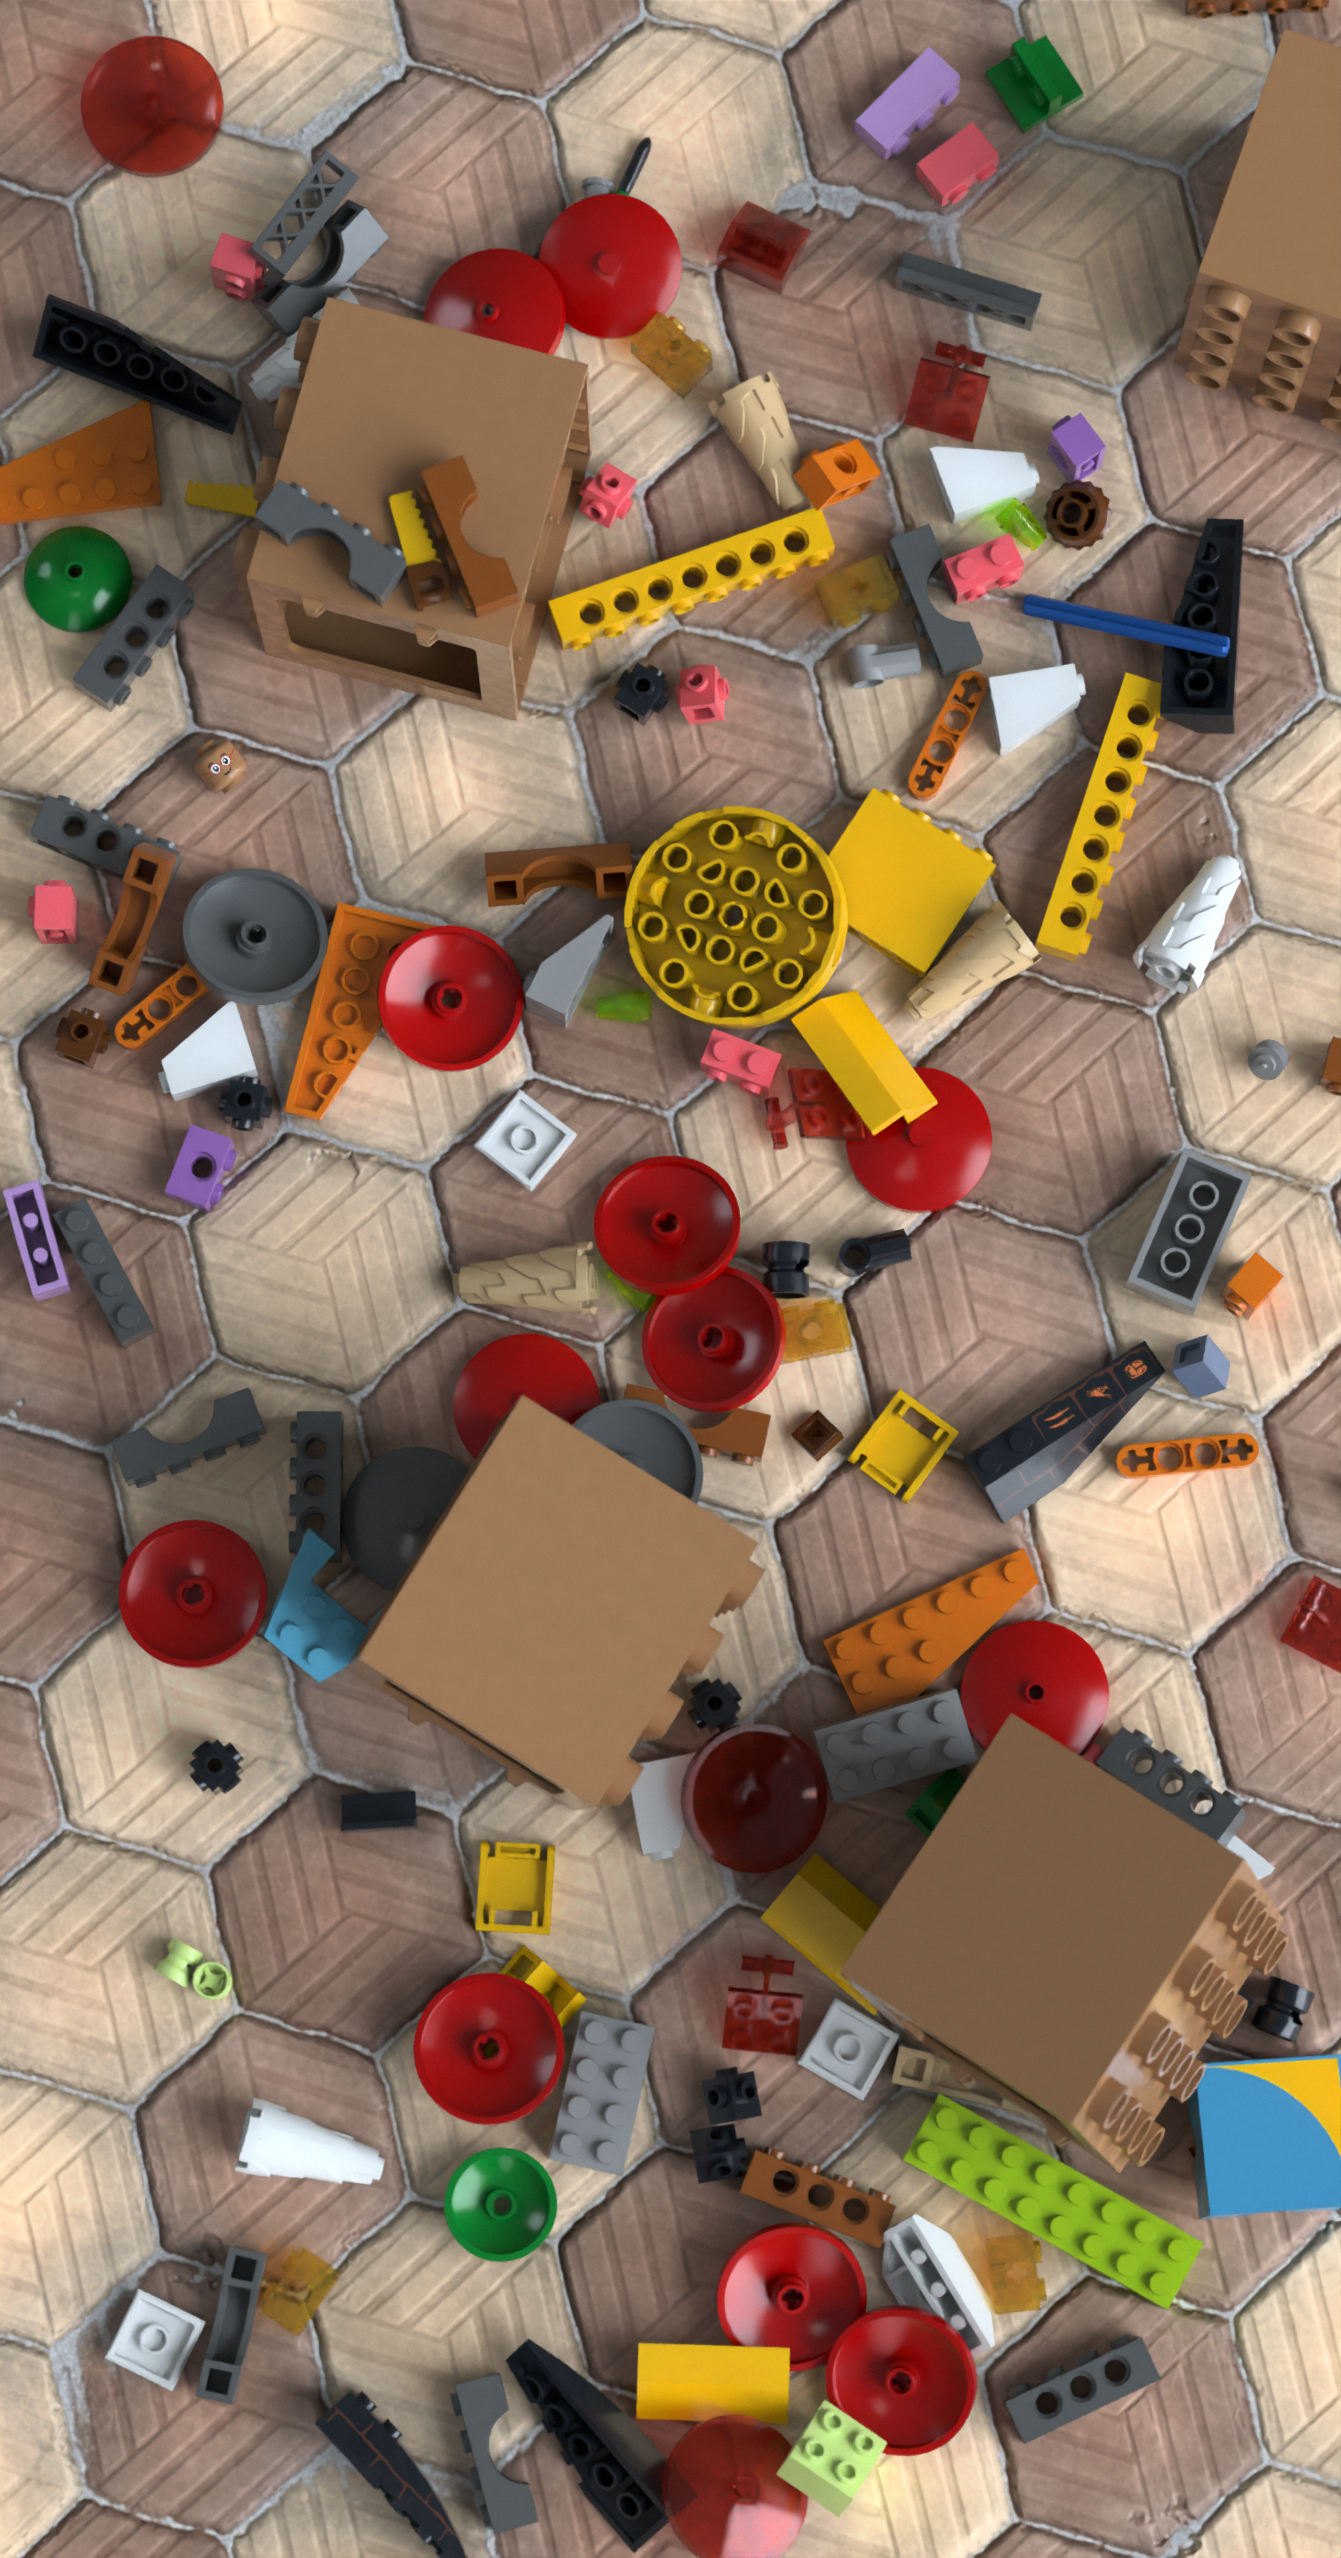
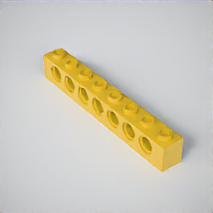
[548,508,835,651]
[1035,672,1164,963]

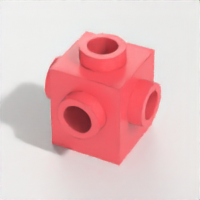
[578,462,637,529]
[675,664,730,725]

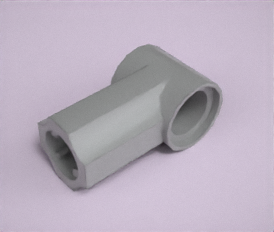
[846,642,922,688]

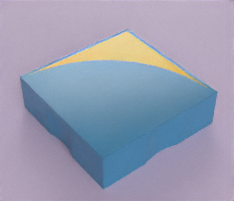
[1187,2054,1341,2220]

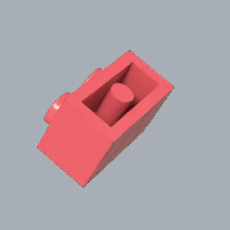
[915,122,999,208]
[210,233,268,301]
[942,533,1025,604]
[28,880,79,944]
[700,1029,782,1096]

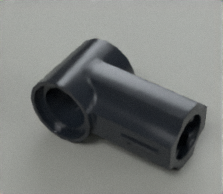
[837,1228,912,1277]

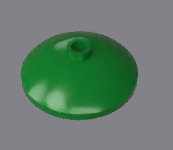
[24,526,132,633]
[444,2148,557,2262]

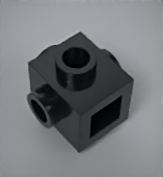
[614,662,670,726]
[219,1076,273,1131]
[687,1678,742,1733]
[189,1740,244,1795]
[702,2066,762,2126]
[690,2123,748,2184]

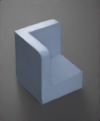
[1172,1334,1230,1398]

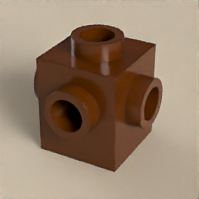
[55,1008,111,1069]

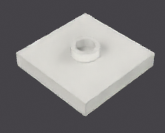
[474,1089,577,1192]
[798,1998,900,2101]
[105,2289,206,2391]

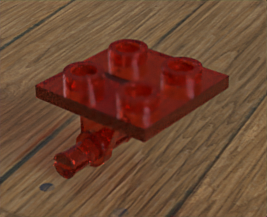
[904,341,990,443]
[764,1068,866,1150]
[1279,1576,1341,1674]
[722,1954,803,2056]

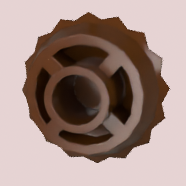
[1044,479,1112,550]

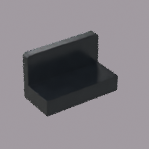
[341,1791,418,1833]

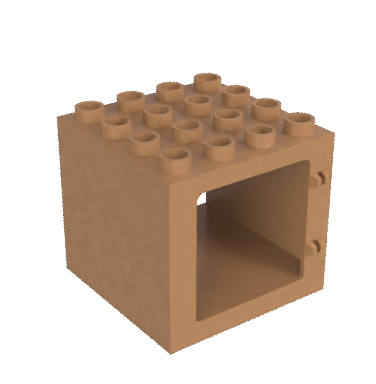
[1174,28,1341,435]
[233,297,592,721]
[345,1395,765,1810]
[840,1713,1289,2174]

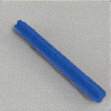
[1022,594,1230,657]

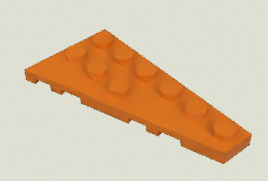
[0,400,163,525]
[284,902,437,1122]
[822,1548,1039,1715]

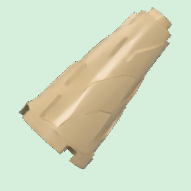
[708,372,811,515]
[903,900,1043,1022]
[453,1241,599,1316]

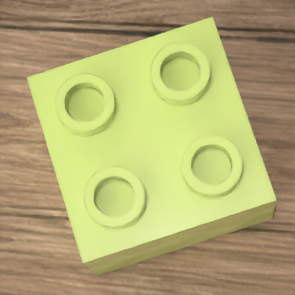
[776,2400,888,2517]

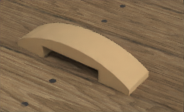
[891,2046,1027,2114]

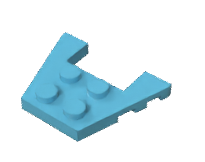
[262,1528,385,1683]

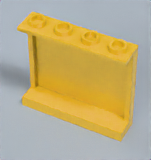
[828,787,996,979]

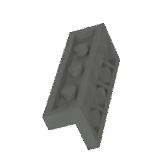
[248,150,360,289]
[894,252,1042,331]

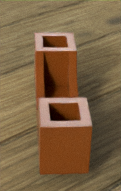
[417,455,519,618]
[88,842,178,996]
[485,842,633,907]
[624,1383,771,1466]

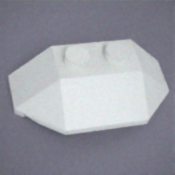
[882,2214,995,2357]

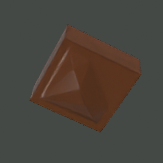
[791,1410,844,1462]

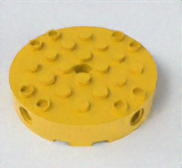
[624,806,848,1029]

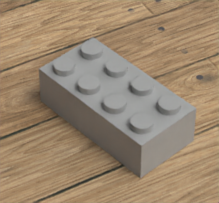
[1124,1147,1252,1316]
[810,1687,978,1803]
[549,2011,655,2176]

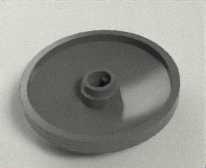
[181,868,328,1005]
[572,1398,703,1504]
[341,1447,469,1591]

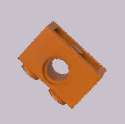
[793,439,882,511]
[1220,1252,1284,1319]

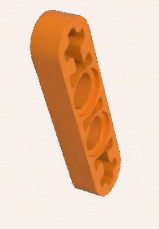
[907,670,987,802]
[115,963,210,1051]
[1115,1433,1259,1479]

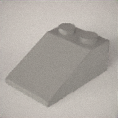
[522,914,614,1029]

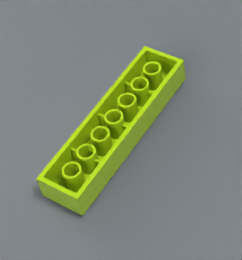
[902,2093,1204,2310]

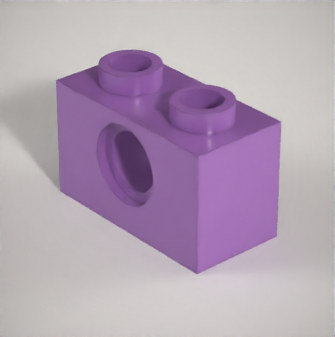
[1047,413,1106,483]
[164,1124,238,1213]

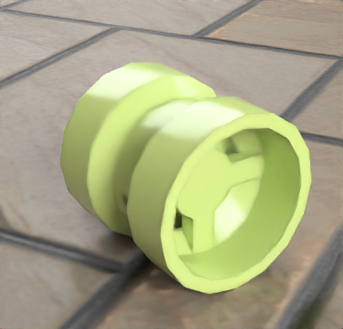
[154,1937,205,1988]
[193,1962,233,2000]

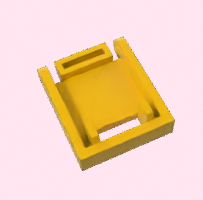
[847,1389,959,1504]
[475,1841,556,1935]

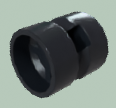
[762,1241,810,1299]
[1251,1976,1315,2043]

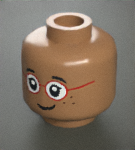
[193,739,247,794]

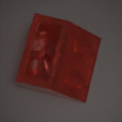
[716,201,812,295]

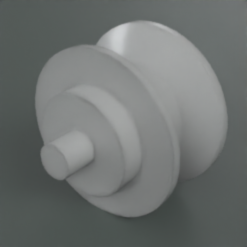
[1248,1039,1289,1080]

